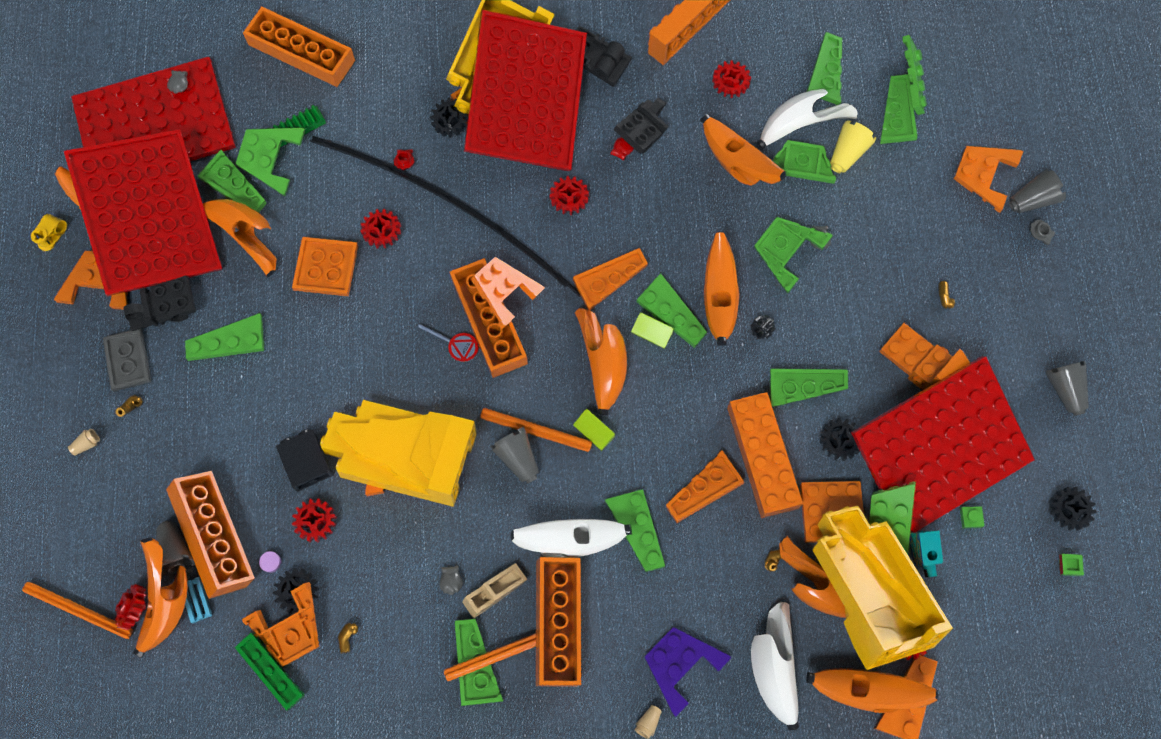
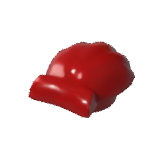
[610,137,634,160]
[394,149,414,170]

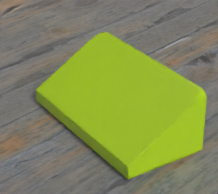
[631,312,674,349]
[573,409,615,451]

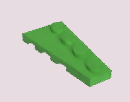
[903,35,927,115]
[880,74,917,144]
[198,150,267,213]
[185,313,264,361]
[605,489,665,572]

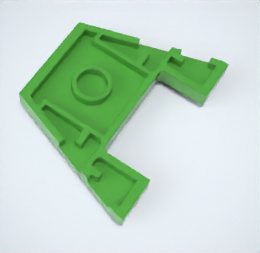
[236,128,305,196]
[754,217,833,293]

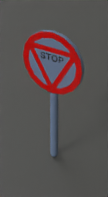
[418,324,478,362]

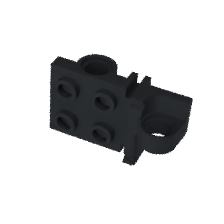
[576,25,632,87]
[614,98,669,154]
[123,276,196,331]

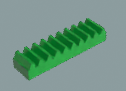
[267,105,326,147]
[235,633,304,711]

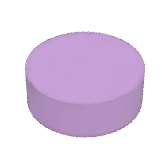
[259,551,281,573]

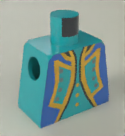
[910,530,943,577]

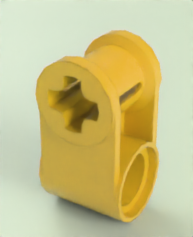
[31,214,67,251]

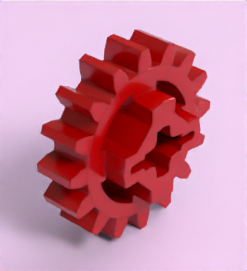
[712,60,751,98]
[550,176,589,215]
[360,209,401,248]
[292,499,337,543]
[115,584,146,630]

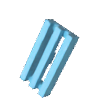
[185,577,213,623]

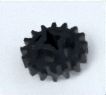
[430,98,468,138]
[820,418,860,461]
[1049,487,1097,531]
[273,568,319,613]

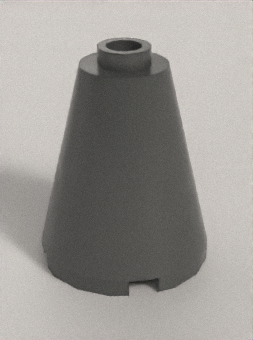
[1009,168,1066,213]
[1046,361,1089,416]
[490,427,539,484]
[156,520,196,579]

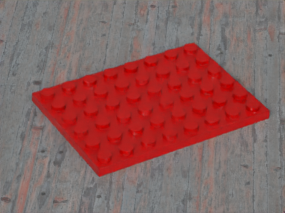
[464,10,587,172]
[71,56,236,161]
[64,129,222,297]
[851,356,1035,533]

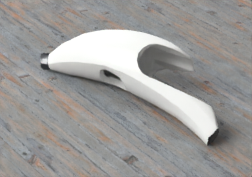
[757,89,857,149]
[510,519,632,558]
[751,602,799,730]

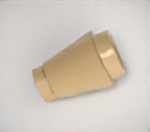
[68,429,100,456]
[635,705,662,739]

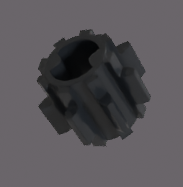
[750,315,776,339]

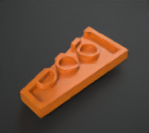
[573,248,648,310]
[666,450,744,523]
[874,655,938,739]

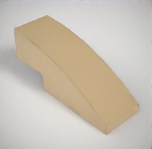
[462,563,527,619]

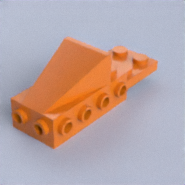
[879,323,970,390]

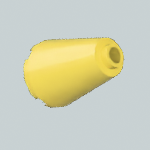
[830,120,876,173]

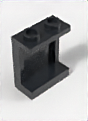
[276,430,334,492]

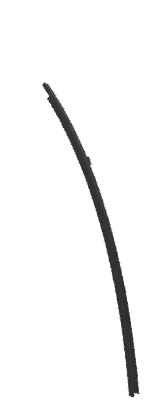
[310,136,581,297]

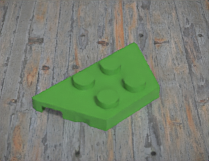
[773,140,836,184]
[869,481,916,555]

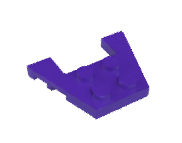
[644,627,731,717]

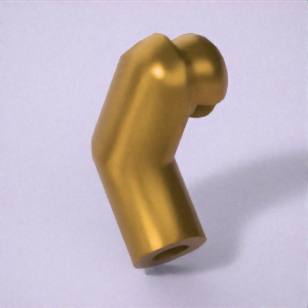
[939,281,955,309]
[115,395,143,417]
[765,549,782,572]
[338,623,358,653]

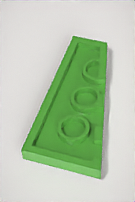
[806,32,842,105]
[637,273,707,348]
[770,369,848,407]
[455,619,503,706]

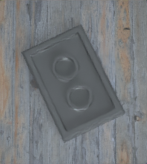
[103,329,152,392]

